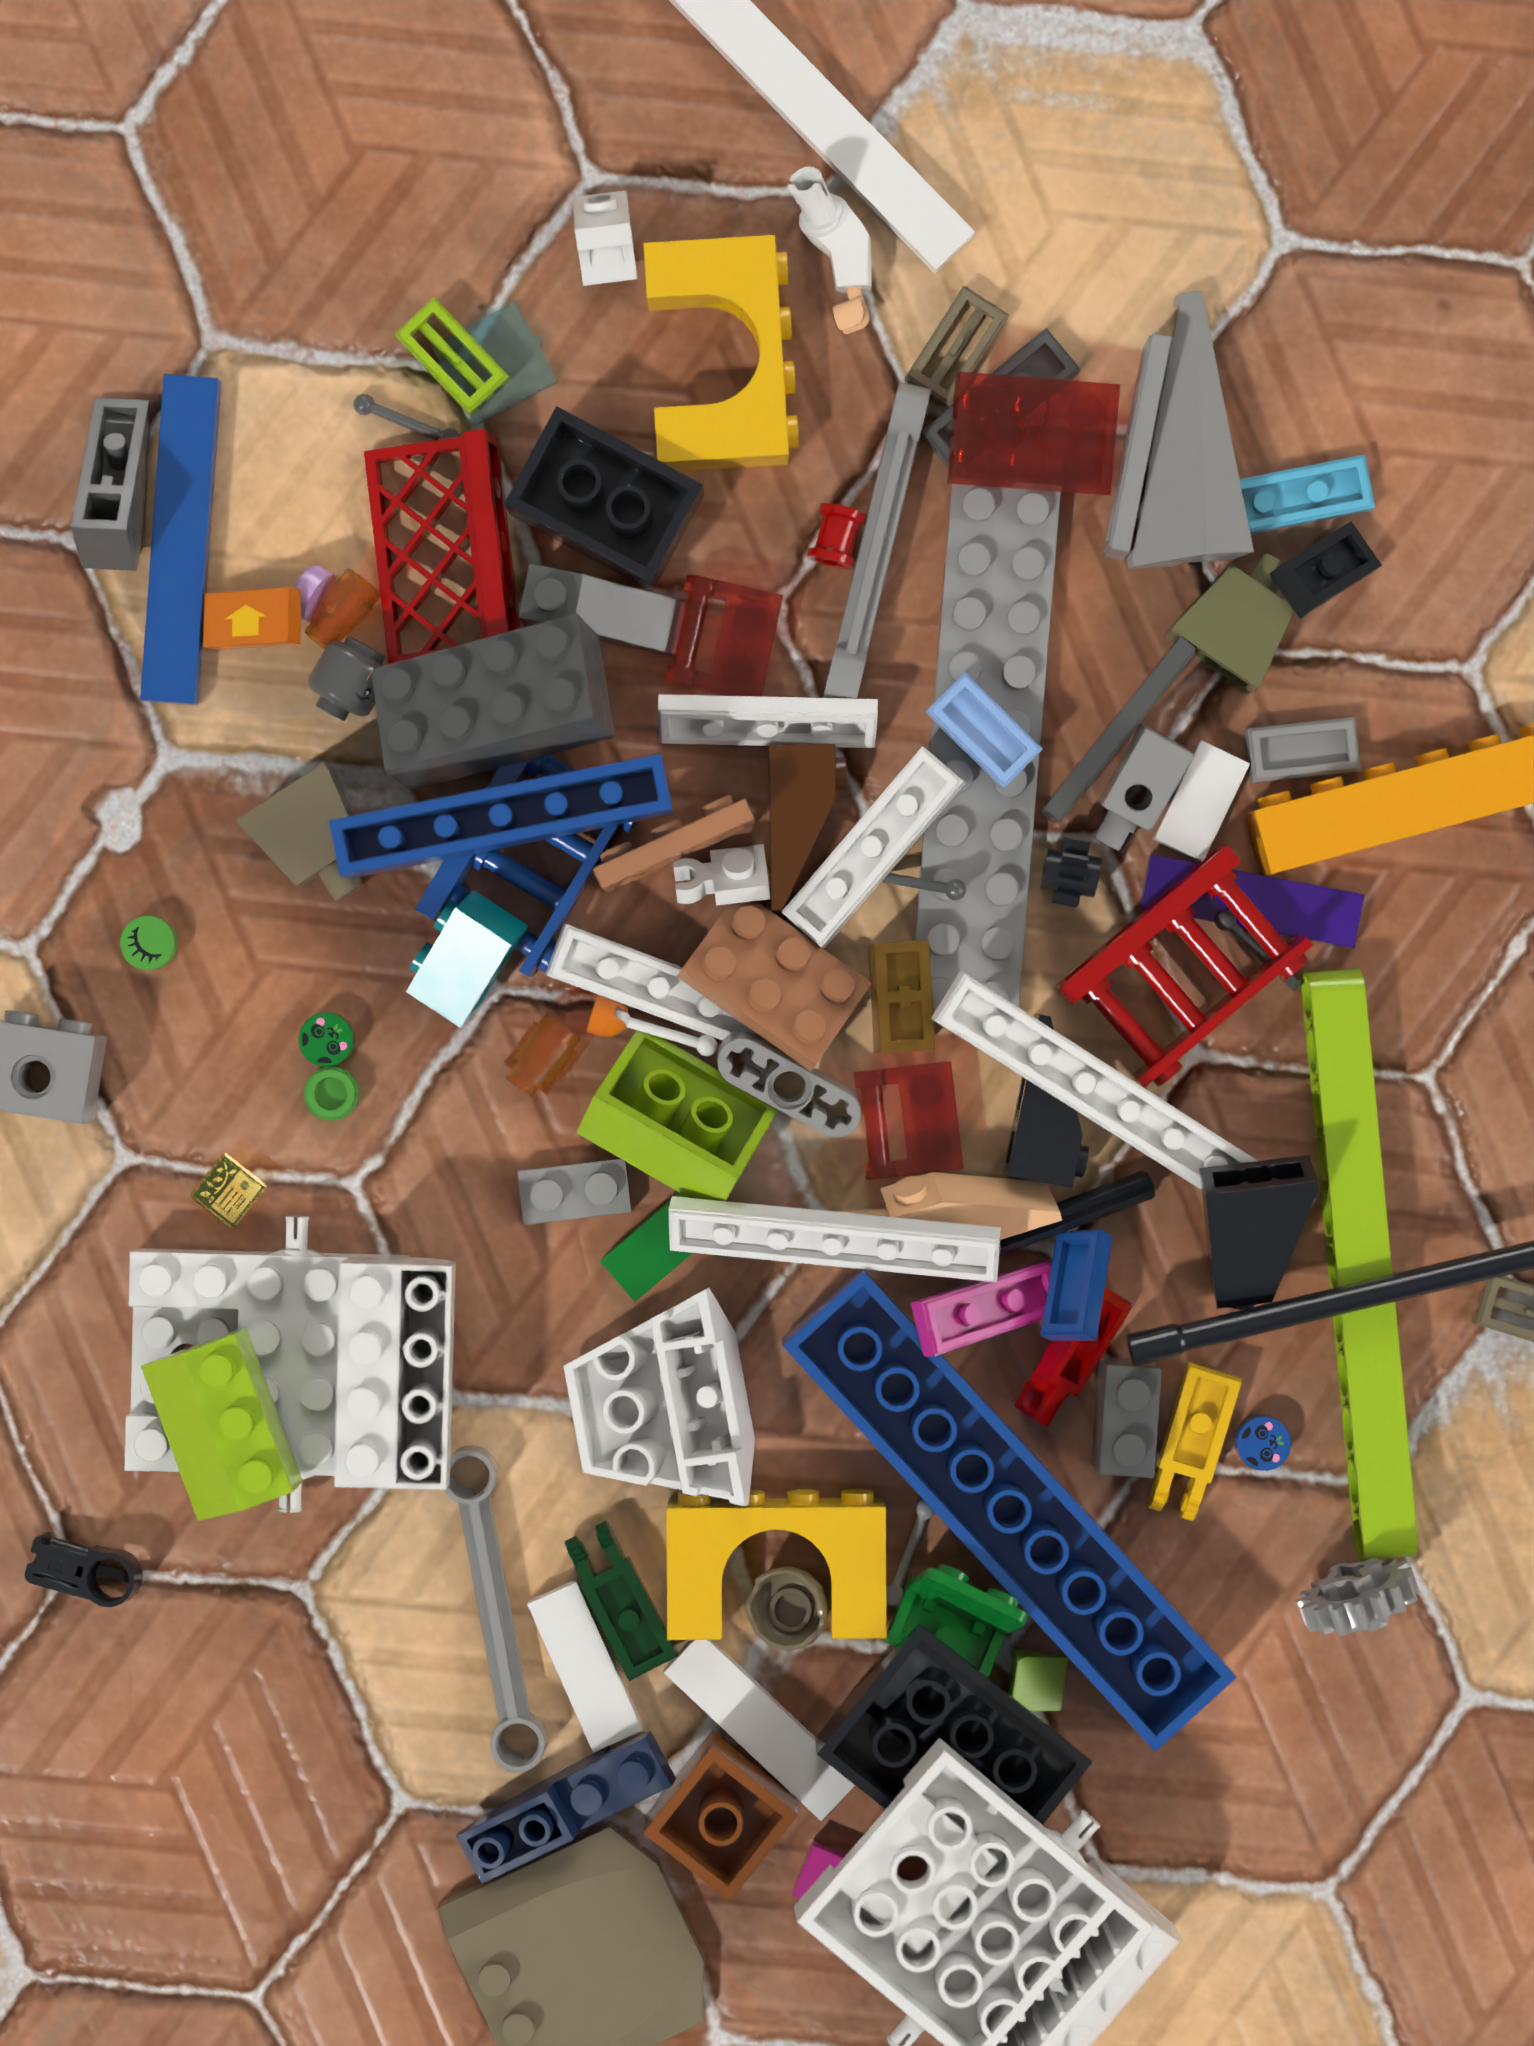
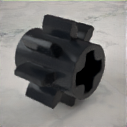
[1040,838,1102,908]

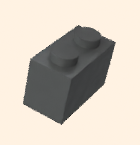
[1092,1357,1162,1478]

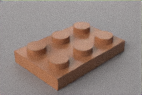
[593,795,755,893]
[677,901,872,1072]

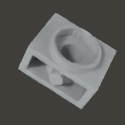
[0,1010,107,1124]

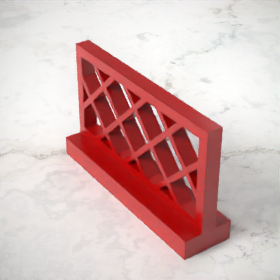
[364,429,520,664]

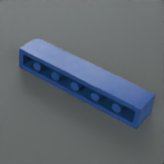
[329,754,674,879]

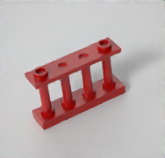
[1056,843,1313,1088]

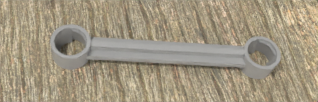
[823,382,931,699]
[444,1445,547,1772]

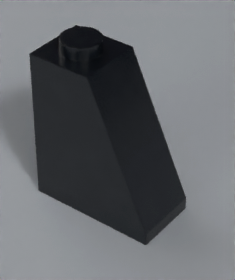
[1199,1155,1318,1310]

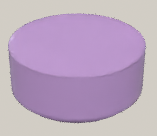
[293,565,337,622]

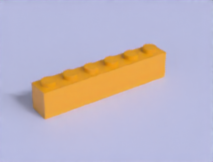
[1245,724,1534,876]

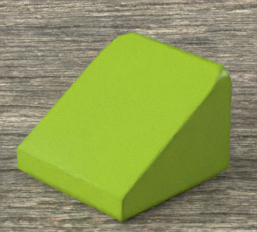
[1008,1649,1068,1711]

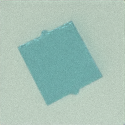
[432,301,558,427]

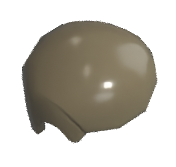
[746,1566,829,1652]

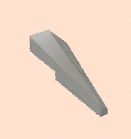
[1127,291,1254,569]

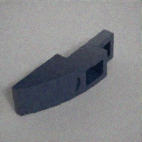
[456,1731,676,1884]

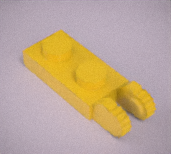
[1148,1361,1242,1521]

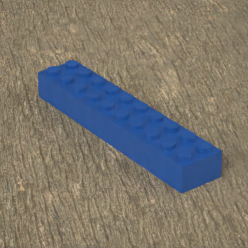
[781,1269,1237,1752]

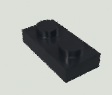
[1269,521,1382,619]

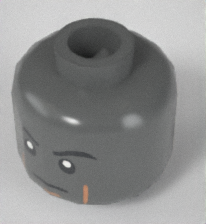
[308,636,386,721]

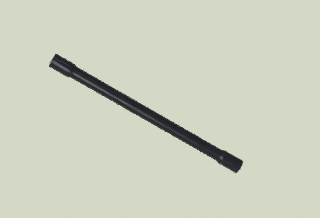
[1126,1240,1534,1367]

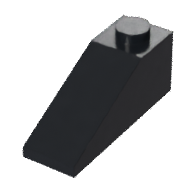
[1003,1014,1089,1188]

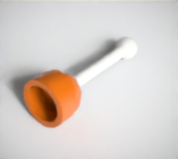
[586,994,718,1056]

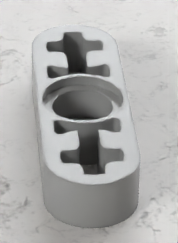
[717,1032,861,1138]

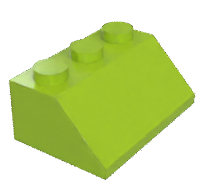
[576,1030,778,1201]
[141,1327,303,1521]

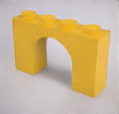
[643,235,799,472]
[666,1489,887,1640]

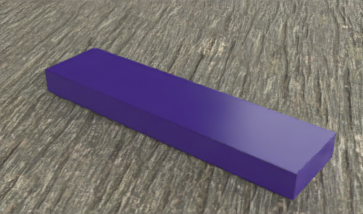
[1139,855,1365,948]

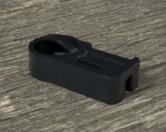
[25,1532,143,1607]

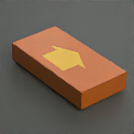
[203,587,301,650]

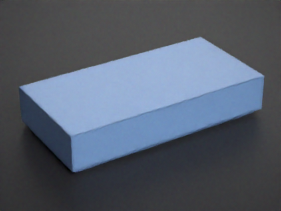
[925,672,1043,789]

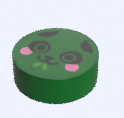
[298,1012,355,1067]

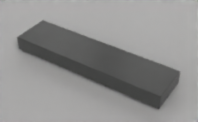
[1039,637,1196,824]

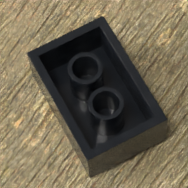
[504,406,704,592]

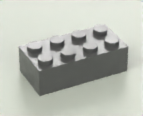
[372,613,615,791]

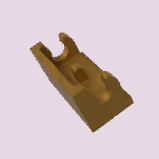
[868,940,935,1053]

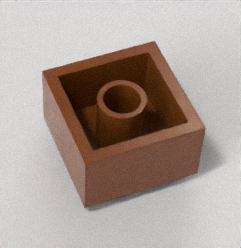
[643,1730,798,1901]

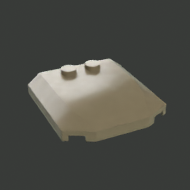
[438,1821,704,2046]

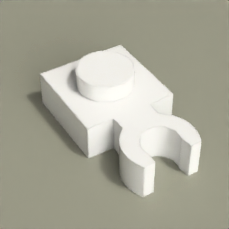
[673,844,770,906]

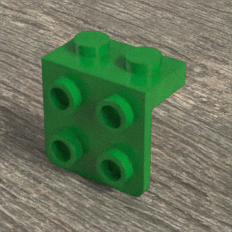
[882,1564,1029,1677]

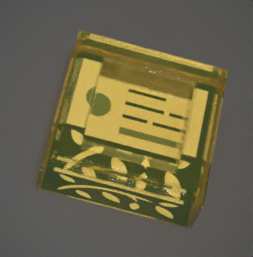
[189,1153,268,1230]

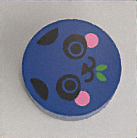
[1234,1414,1291,1471]

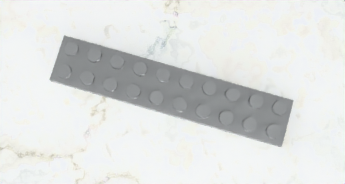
[914,477,1061,1014]

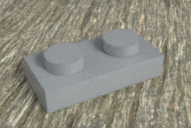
[517,1158,632,1225]

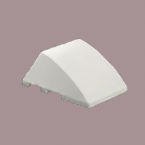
[563,1288,755,1506]

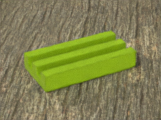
[395,297,510,417]

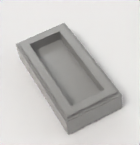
[1244,717,1361,784]

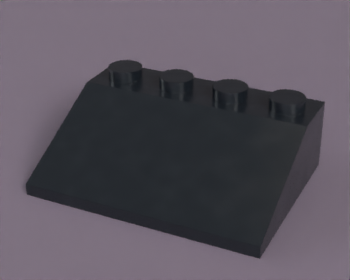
[815,1623,1093,1825]

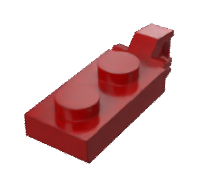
[1015,1287,1132,1427]

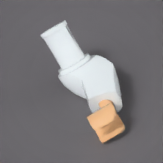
[788,166,872,334]

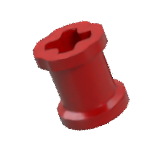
[807,503,867,570]

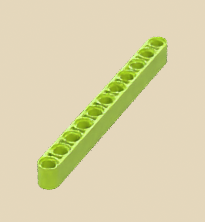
[1301,968,1418,1561]

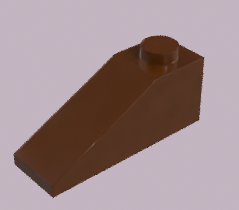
[769,744,846,912]

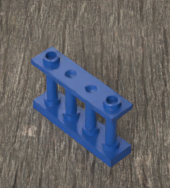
[415,755,637,977]

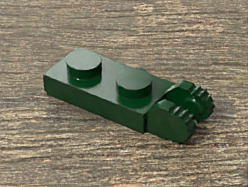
[565,1520,678,1681]

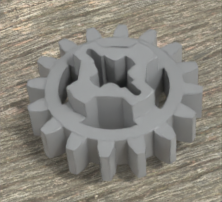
[1297,1558,1420,1636]

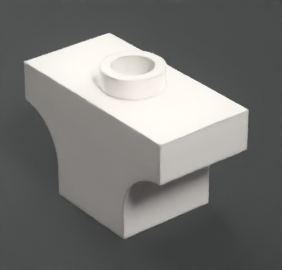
[573,190,637,286]

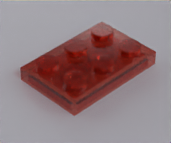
[947,372,1121,495]

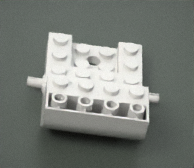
[124,1216,456,1513]
[794,1738,1182,2046]

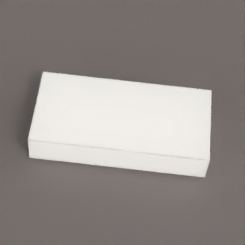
[1152,740,1250,862]

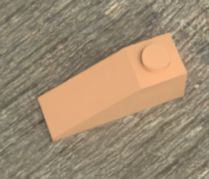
[880,1172,1062,1240]

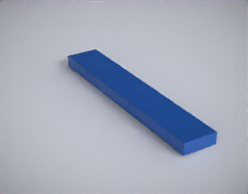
[140,374,221,706]

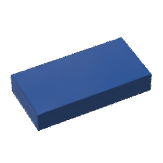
[1040,1230,1113,1341]

